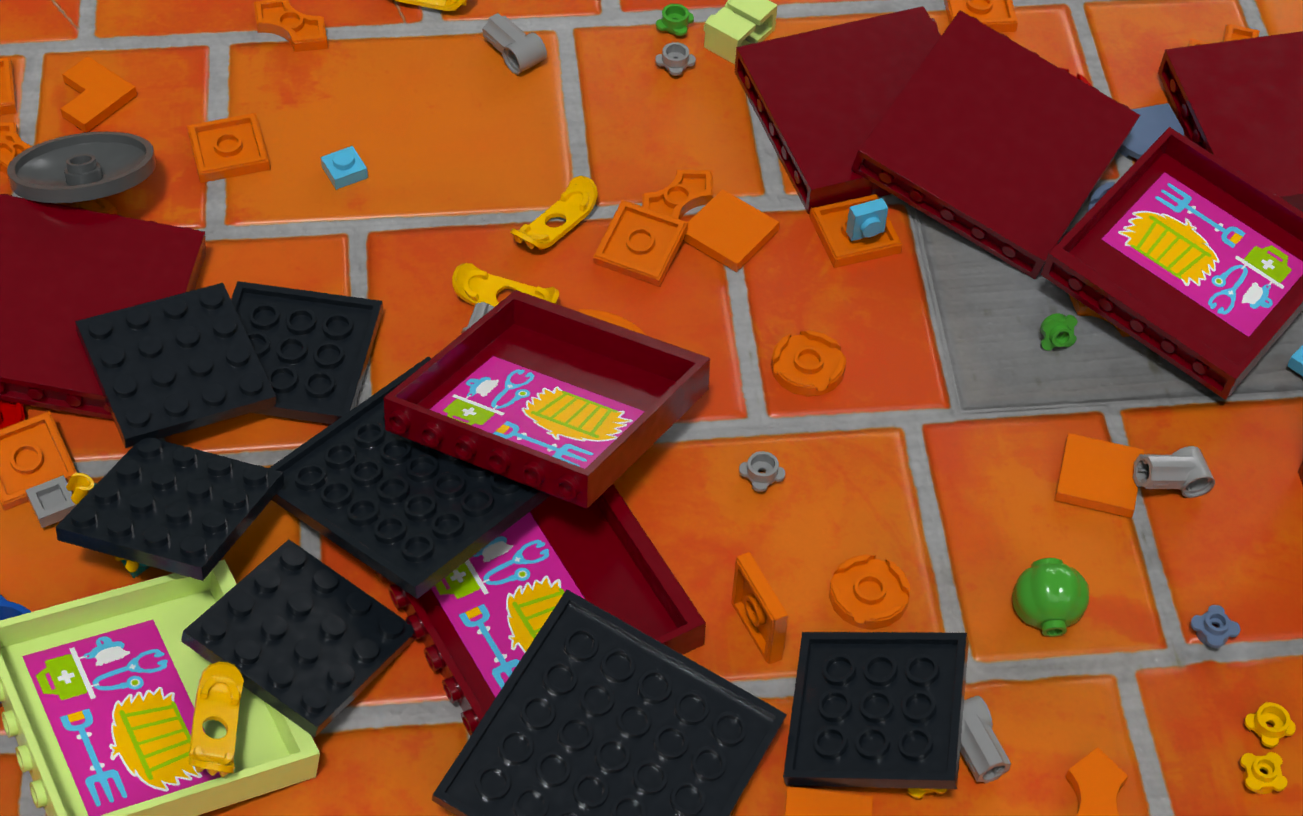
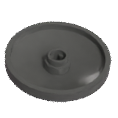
[7,131,156,203]

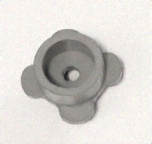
[655,42,696,76]
[739,451,785,492]

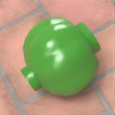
[1012,558,1089,637]

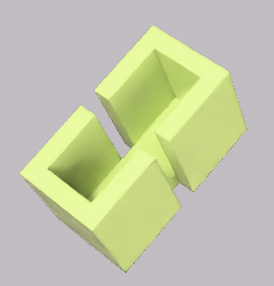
[703,0,778,64]

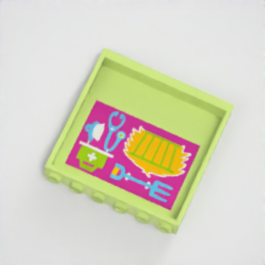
[0,559,320,816]

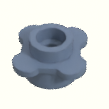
[1191,605,1240,648]

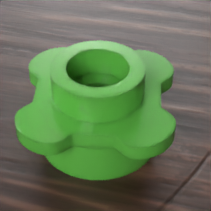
[656,4,694,36]
[1040,313,1078,351]

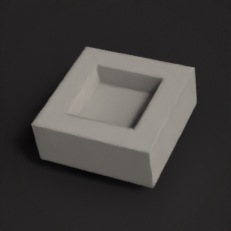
[26,475,76,528]

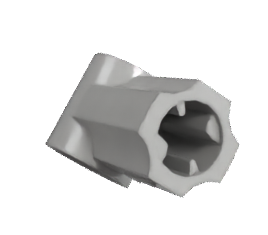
[482,13,547,74]
[1133,446,1215,498]
[960,696,1011,784]

